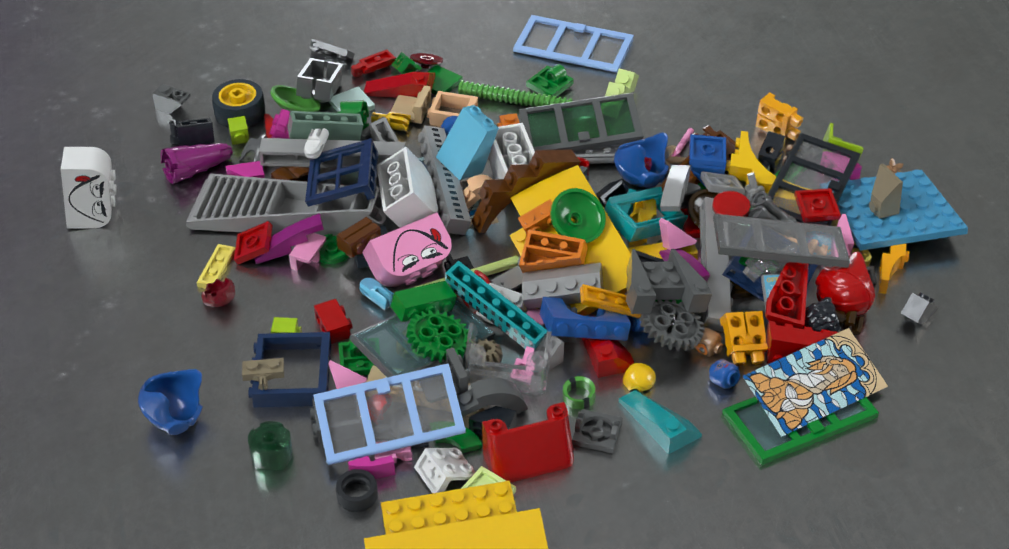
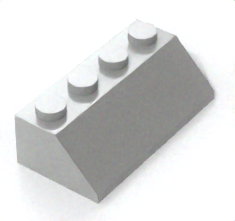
[522,262,604,309]

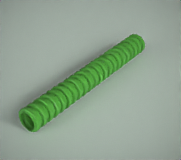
[458,80,573,113]

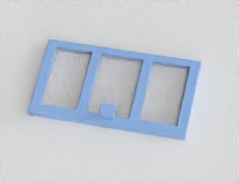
[513,15,634,73]
[313,363,466,465]

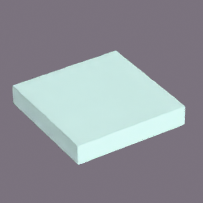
[329,86,375,112]

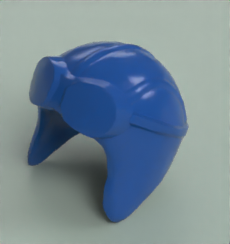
[614,132,669,188]
[138,369,203,435]

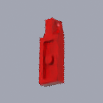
[351,49,396,77]

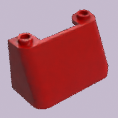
[482,402,574,483]

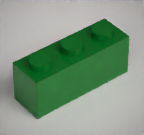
[391,280,457,322]

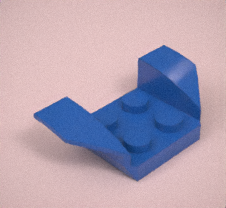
[689,134,726,187]

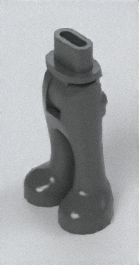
[747,191,807,241]

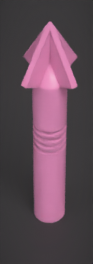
[672,128,694,157]

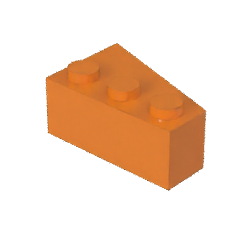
[519,229,588,273]

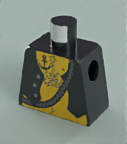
[758,131,786,174]

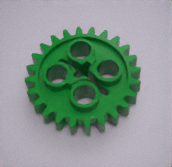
[406,310,472,363]

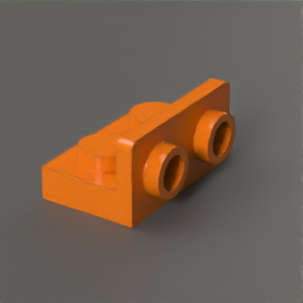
[518,199,553,234]

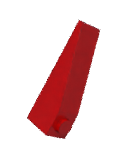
[364,72,435,98]
[765,262,809,329]
[582,315,634,378]

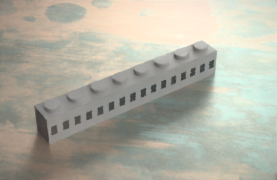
[418,125,471,235]

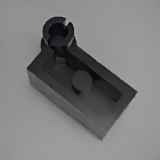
[169,117,215,146]

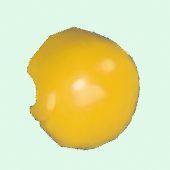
[623,363,656,393]

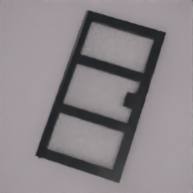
[768,133,861,225]

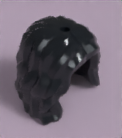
[802,297,842,332]

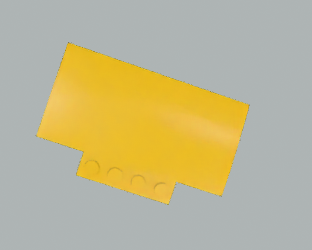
[509,165,631,316]

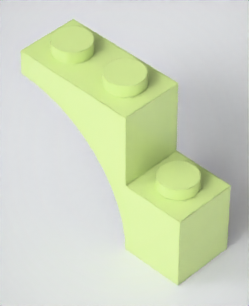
[601,69,639,120]

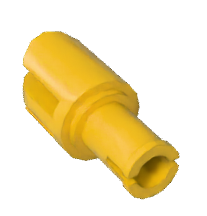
[371,111,411,132]

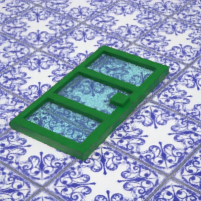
[722,396,879,465]

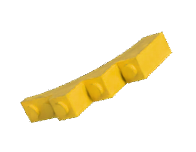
[725,131,807,215]

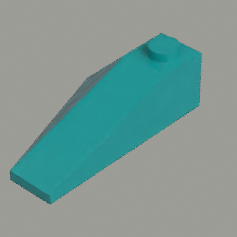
[619,390,702,455]

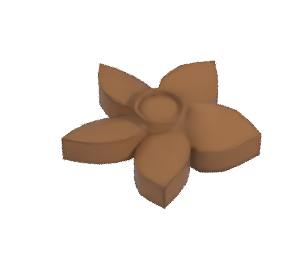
[886,158,904,174]

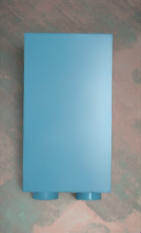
[436,105,499,180]

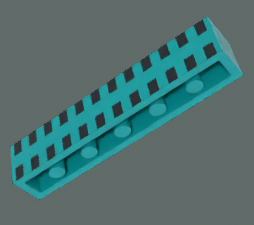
[445,261,548,351]

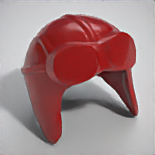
[815,252,875,316]

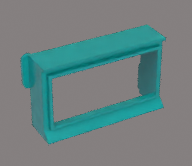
[604,186,688,242]

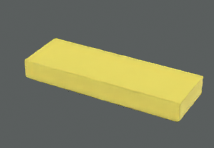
[197,244,235,289]

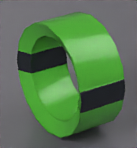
[563,376,596,409]

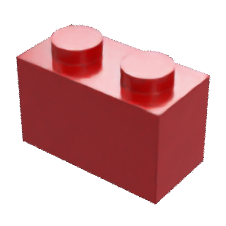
[314,299,353,344]

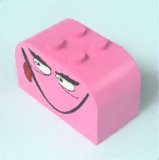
[362,213,452,287]

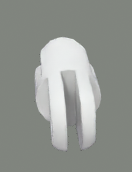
[304,128,329,159]

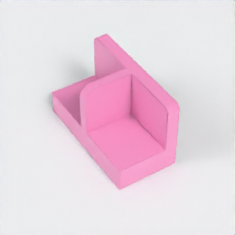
[289,233,327,271]

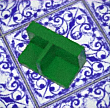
[391,52,422,74]

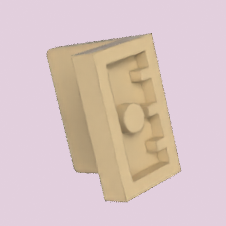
[391,85,431,124]

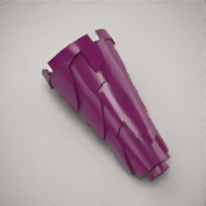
[160,143,233,184]

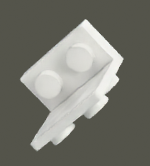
[414,448,475,493]

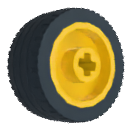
[212,79,265,128]

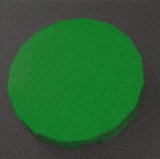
[319,234,349,264]

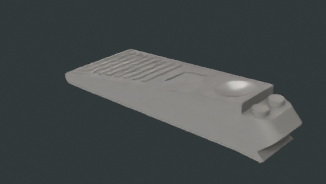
[186,174,386,236]

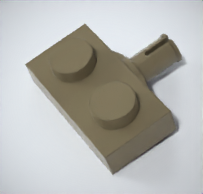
[242,358,284,390]

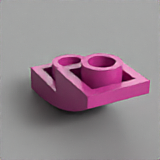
[348,455,395,479]

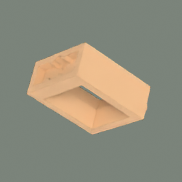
[427,91,478,127]

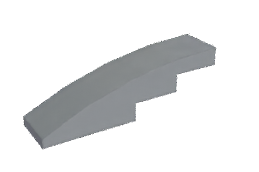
[660,165,691,211]

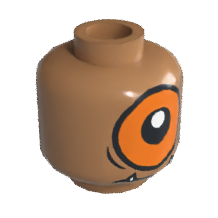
[694,328,723,357]

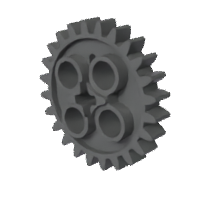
[640,299,705,351]

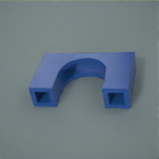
[540,297,631,341]

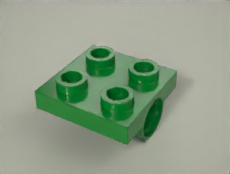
[526,64,574,97]
[338,338,380,376]

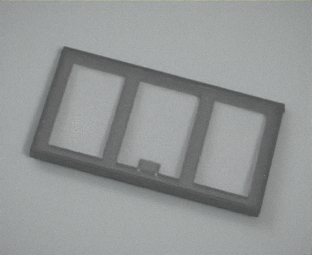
[713,214,850,268]

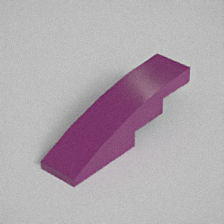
[255,213,324,264]

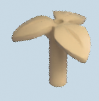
[665,145,686,176]

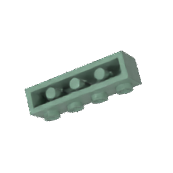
[287,111,363,141]

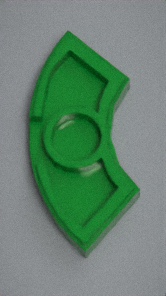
[429,422,482,454]

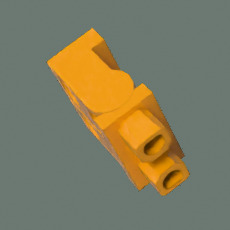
[755,92,803,141]
[720,311,768,366]

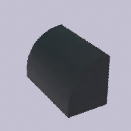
[596,179,629,208]

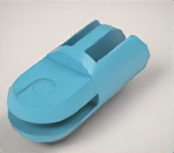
[359,278,394,310]

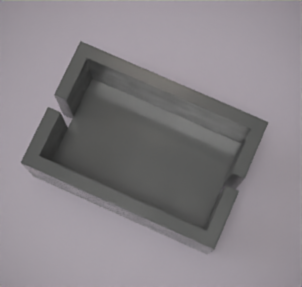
[296,58,343,102]

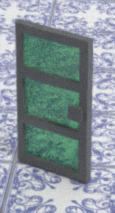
[519,93,644,151]

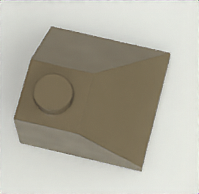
[869,164,903,219]

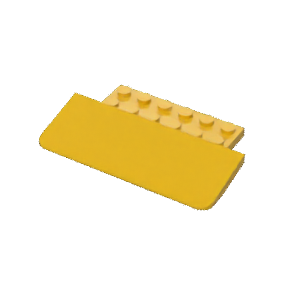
[364,480,548,549]

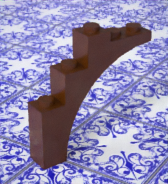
[472,150,580,234]

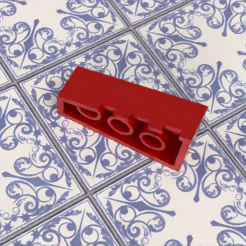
[765,321,839,365]

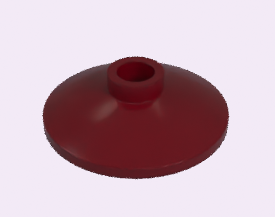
[410,53,443,69]

